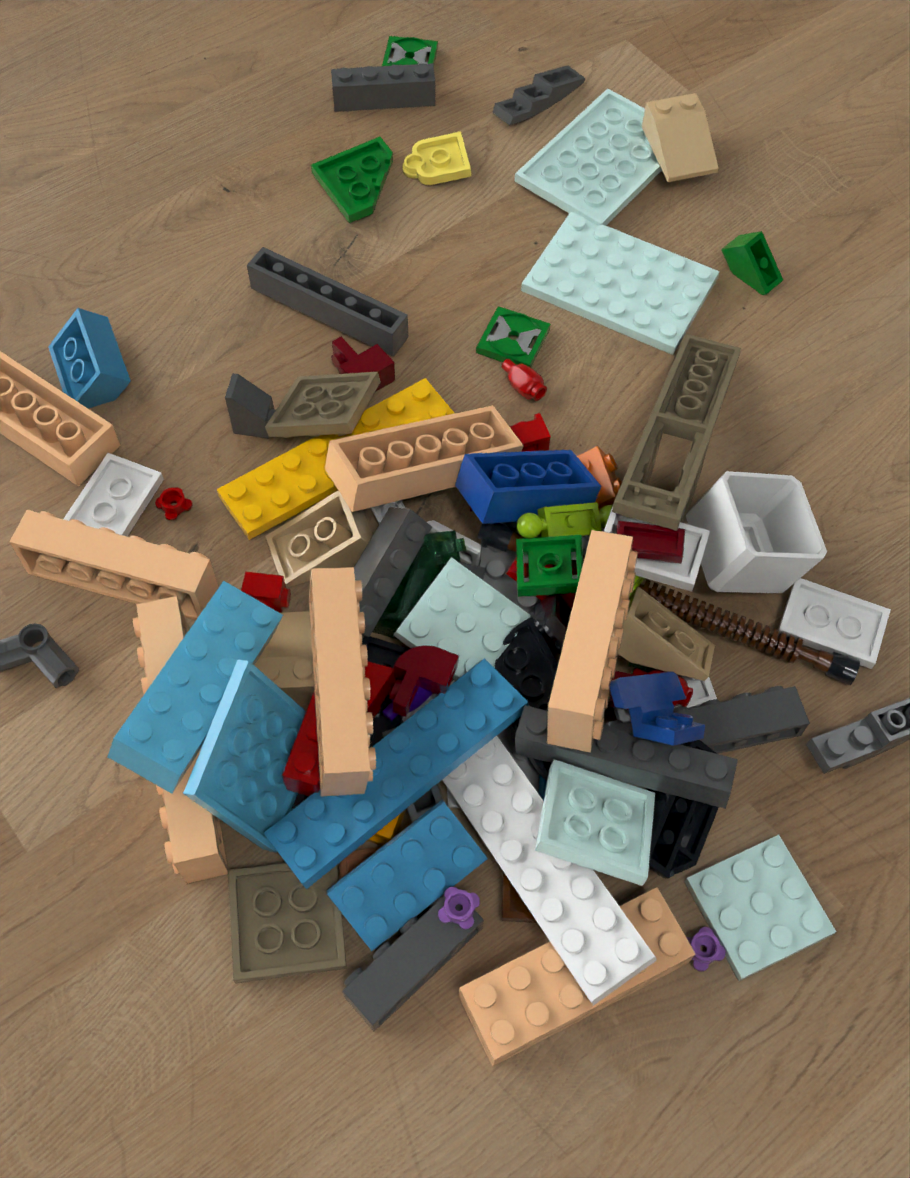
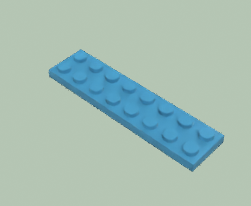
[264,658,529,889]

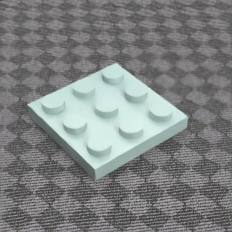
[394,557,531,681]
[535,759,655,886]
[684,835,836,981]

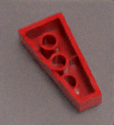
[282,661,396,796]

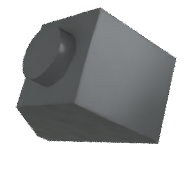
[225,373,276,438]

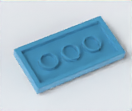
[327,799,488,951]

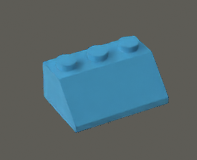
[48,308,131,408]

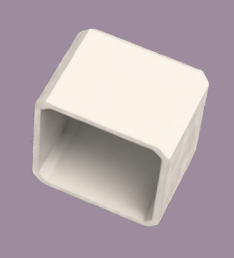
[686,471,827,593]

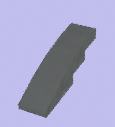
[492,65,585,126]

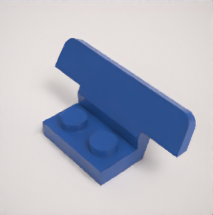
[610,671,705,746]

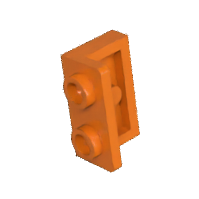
[577,446,622,510]

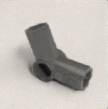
[0,623,79,688]

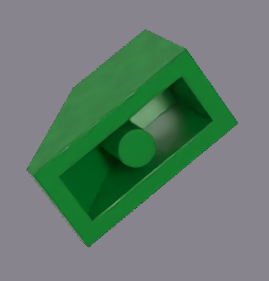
[721,231,783,295]

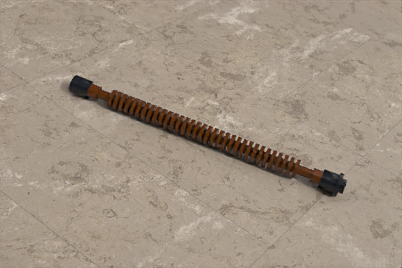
[478,523,860,685]

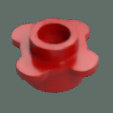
[155,487,193,520]

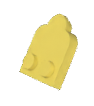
[402,131,472,185]

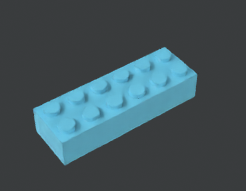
[108,581,283,793]

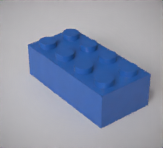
[455,450,601,524]

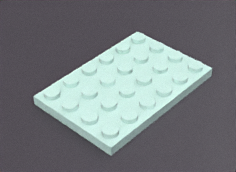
[515,89,662,226]
[521,212,720,355]

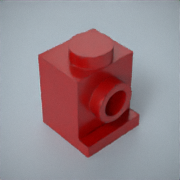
[509,413,551,452]
[241,571,291,613]

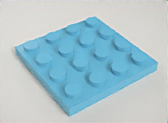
[183,660,306,853]

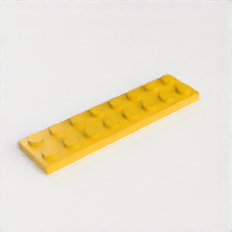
[217,378,455,540]

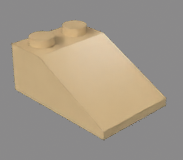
[642,93,719,182]
[265,490,373,588]
[617,587,715,681]
[255,611,314,703]

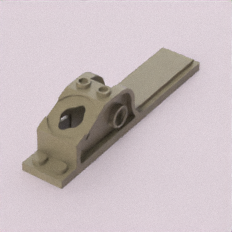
[612,334,741,531]

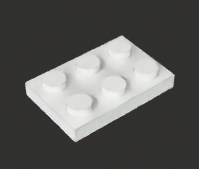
[64,453,164,537]
[604,503,710,592]
[778,578,891,669]

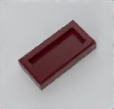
[616,520,685,564]

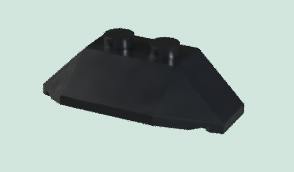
[646,740,719,879]

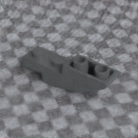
[806,698,910,774]

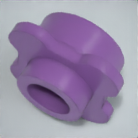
[438,887,480,929]
[686,927,726,971]

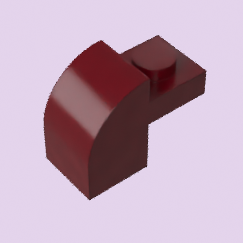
[331,336,395,391]
[389,645,459,717]

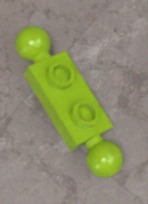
[517,502,612,538]

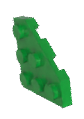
[311,136,393,223]

